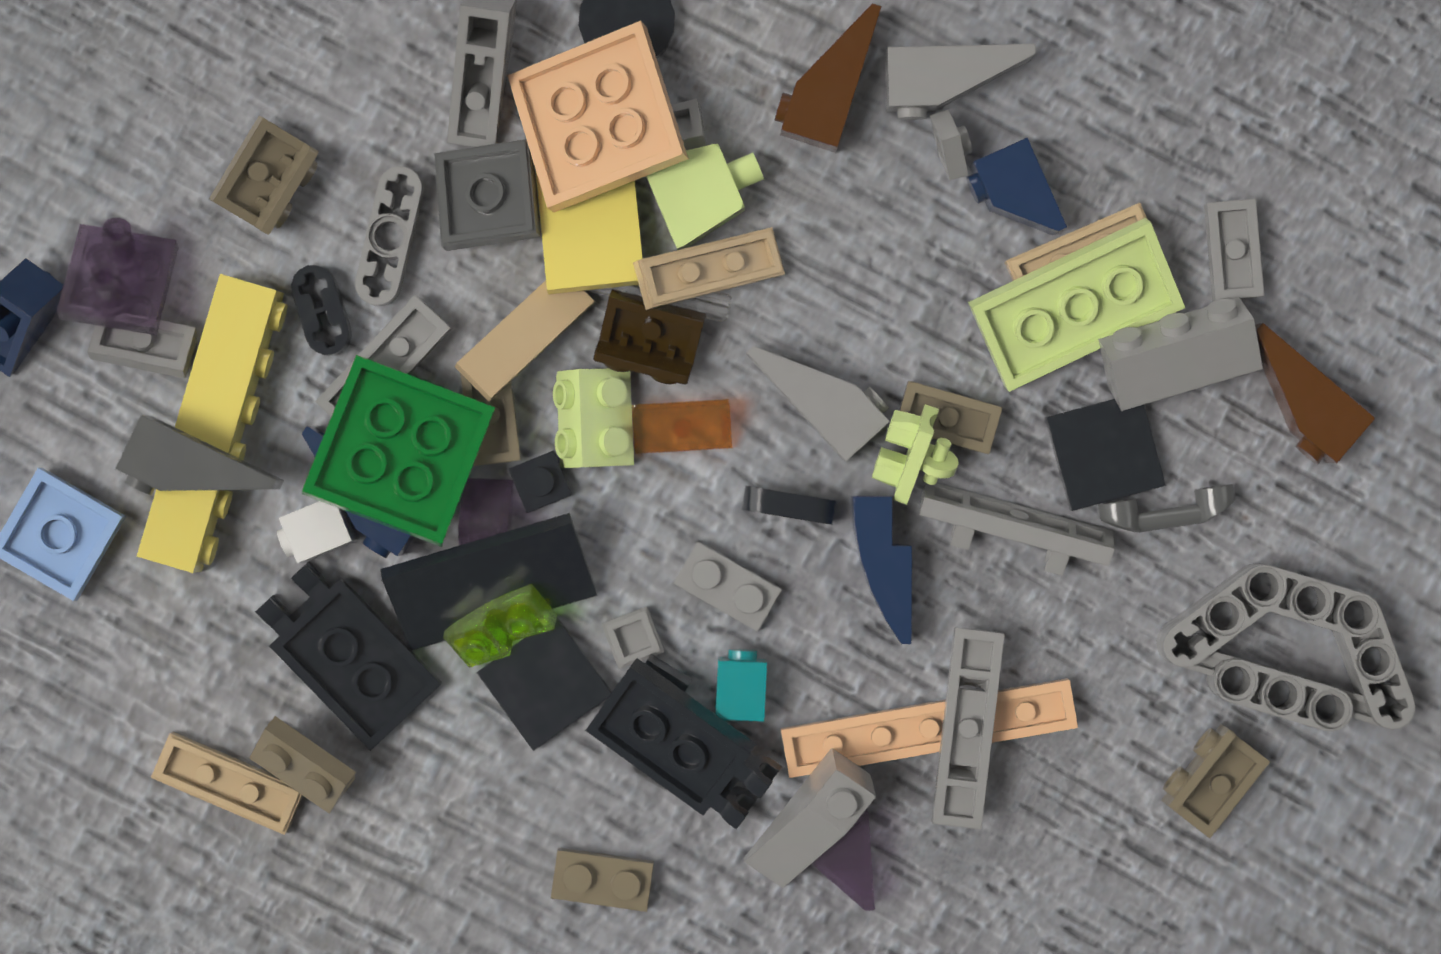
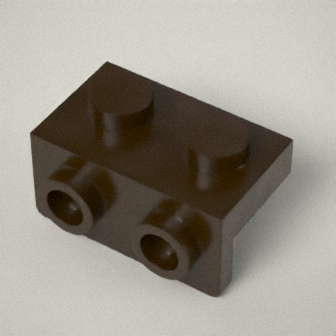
[593,289,706,385]

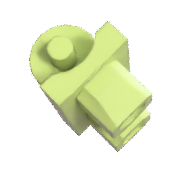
[872,404,959,504]

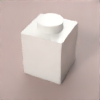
[277,501,358,563]

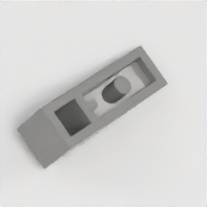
[447,0,517,147]
[885,44,1036,120]
[746,346,890,462]
[744,748,876,888]

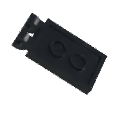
[255,561,442,751]
[585,658,782,830]

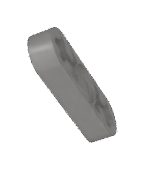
[355,166,424,306]

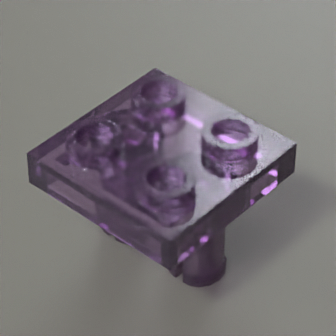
[57,218,179,335]

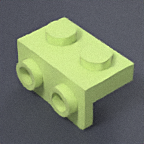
[553,368,634,468]

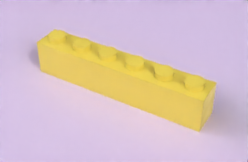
[137,274,288,573]

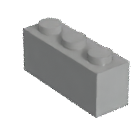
[1098,297,1263,411]

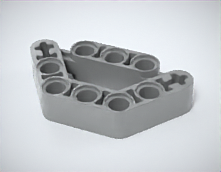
[1156,563,1416,732]

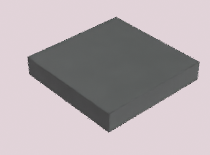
[434,139,540,251]

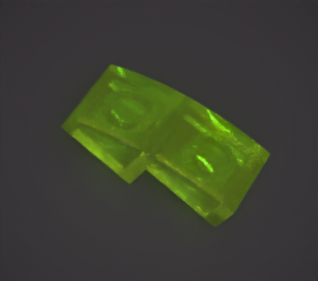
[443,584,557,668]

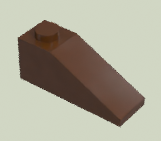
[774,3,882,153]
[1255,323,1375,464]

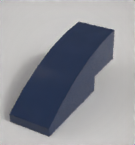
[851,496,912,644]

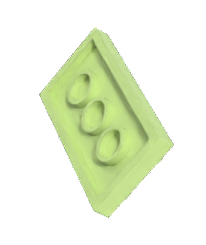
[968,218,1185,392]

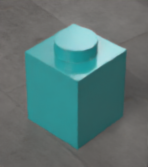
[716,649,767,722]

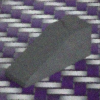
[115,415,284,495]

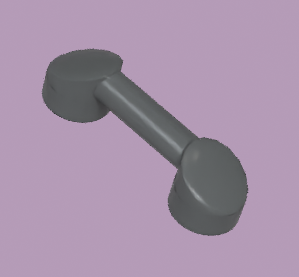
[1098,484,1235,533]

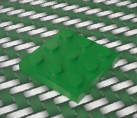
[302,355,495,547]

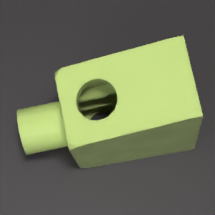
[646,144,764,250]

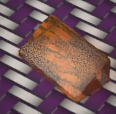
[632,399,732,454]

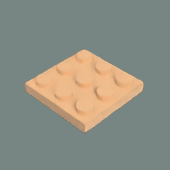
[507,21,688,212]

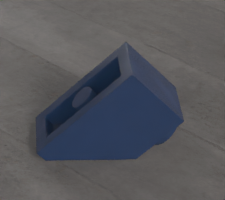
[966,137,1067,235]
[0,258,66,377]

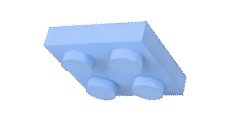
[0,468,126,601]

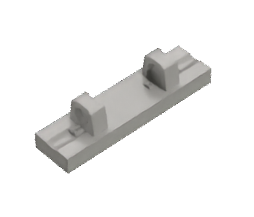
[919,483,1115,576]
[931,627,1005,830]

